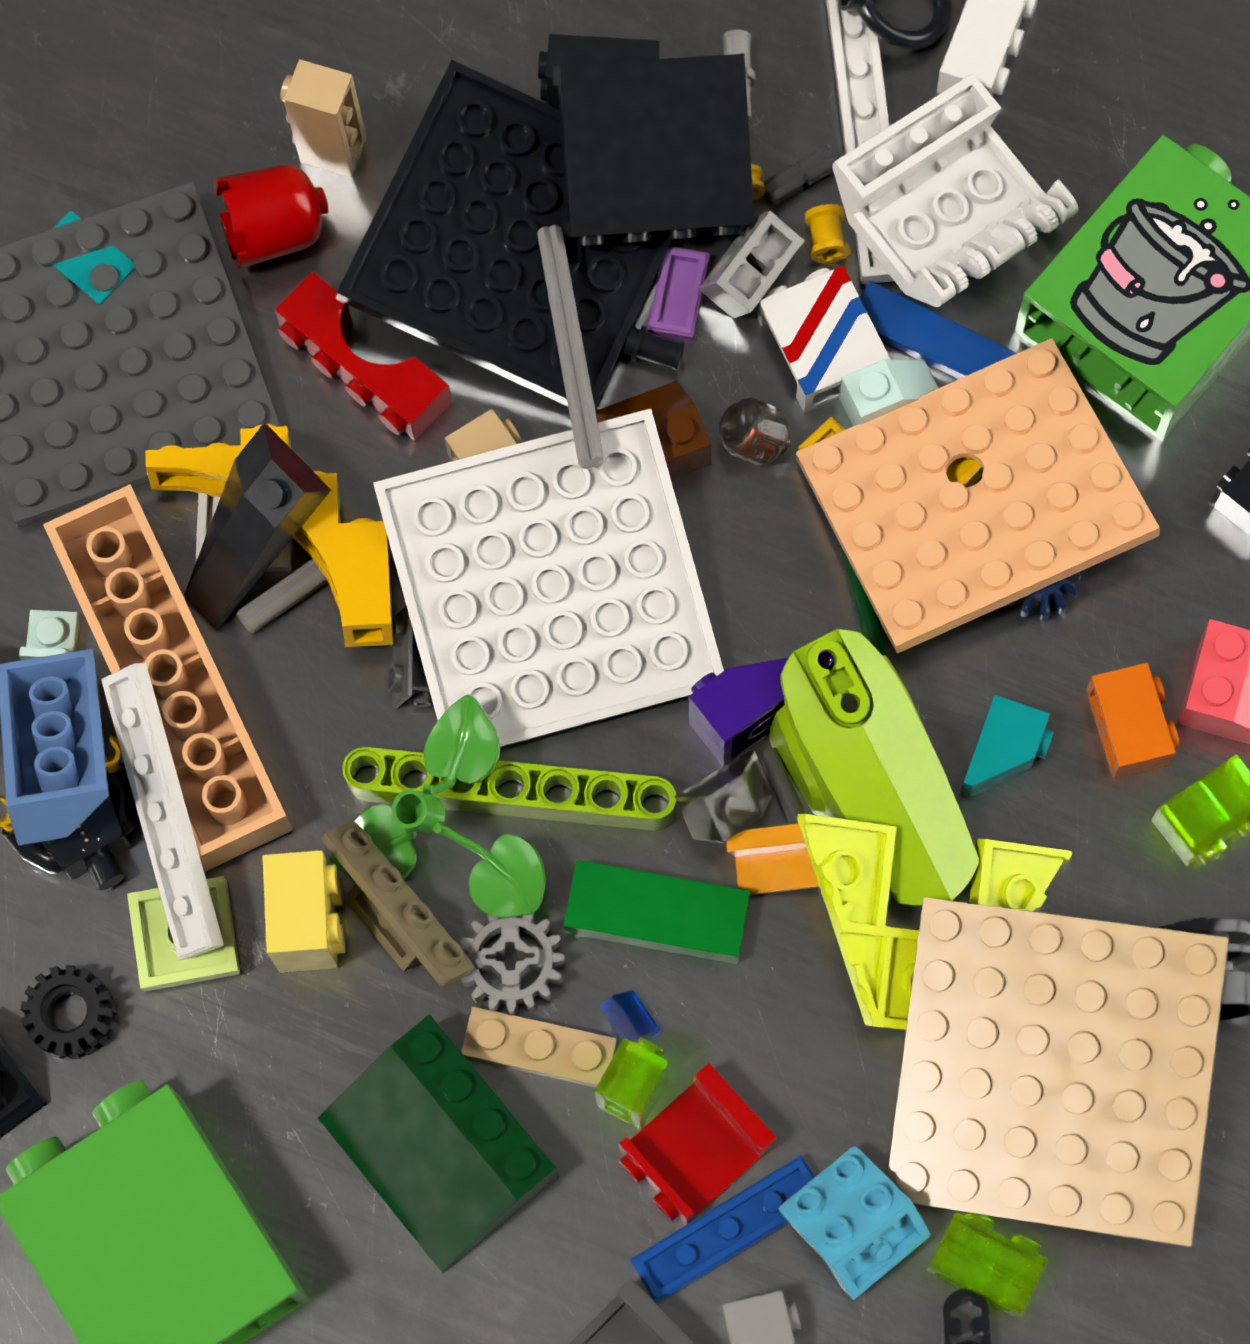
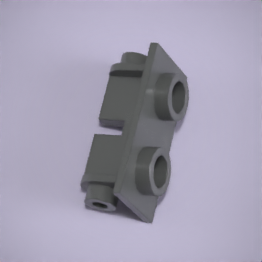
[386,606,432,709]

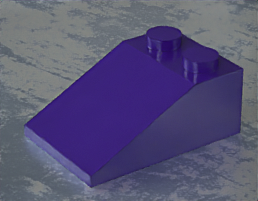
[689,651,835,768]

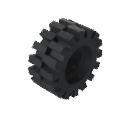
[20,965,116,1060]

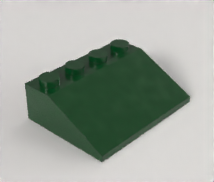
[318,1014,559,1274]

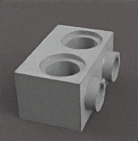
[698,211,805,318]

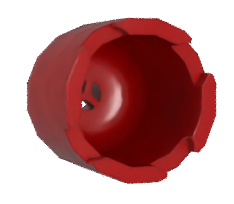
[214,165,329,269]

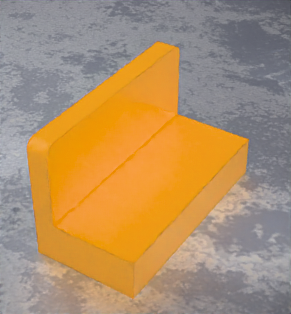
[725,824,820,896]

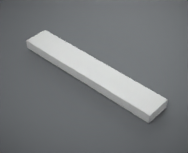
[101,663,224,960]

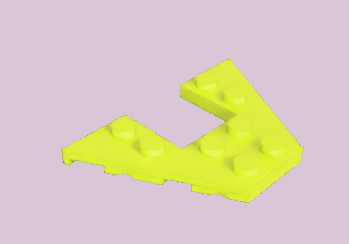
[797,814,1072,1030]

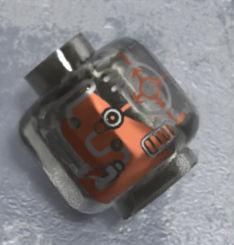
[719,398,791,465]

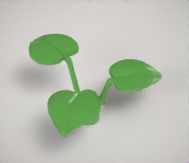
[329,694,545,918]

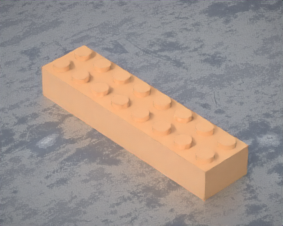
[43,484,293,872]

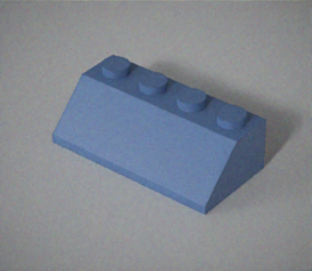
[0,648,109,846]

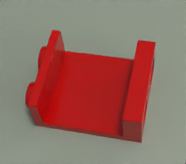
[619,1063,777,1225]

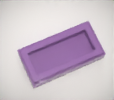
[647,247,710,343]

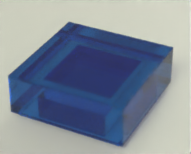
[600,990,661,1046]

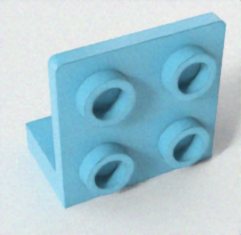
[779,1146,931,1300]

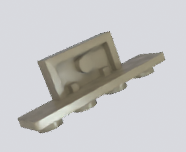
[321,821,474,986]

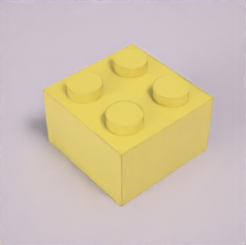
[263,850,346,973]

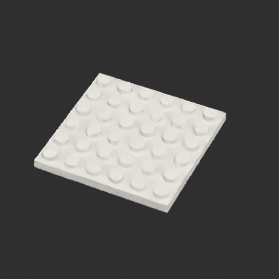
[373,408,724,748]

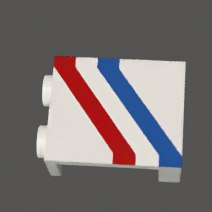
[758,265,890,413]

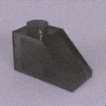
[675,751,773,842]

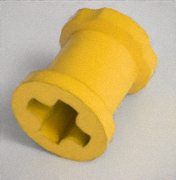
[804,204,851,264]

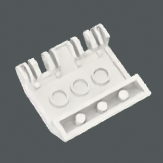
[832,73,1079,307]

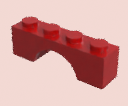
[275,271,452,441]

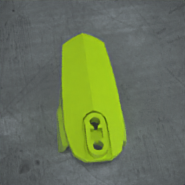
[769,629,980,906]

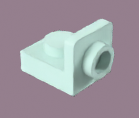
[19,610,81,660]

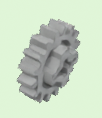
[460,914,565,1016]

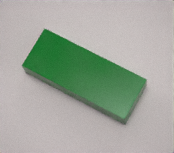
[563,860,750,964]

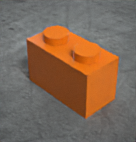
[1086,662,1179,779]

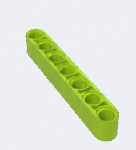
[342,747,677,831]

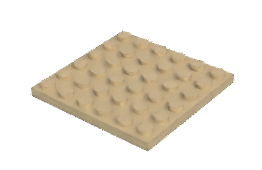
[888,897,1229,1247]

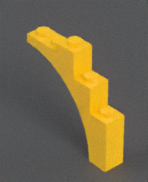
[145,424,393,647]

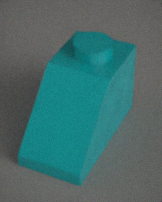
[960,694,1054,798]

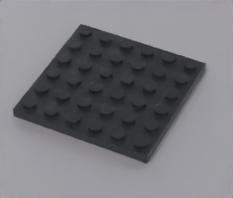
[336,60,672,406]

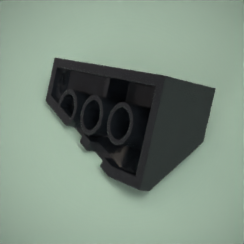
[184,424,331,629]

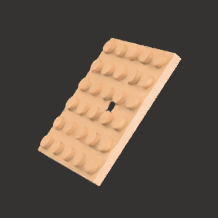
[796,338,1160,654]

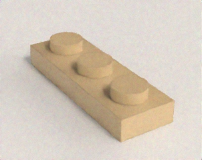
[461,1006,617,1090]

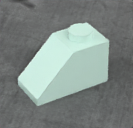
[839,359,938,426]

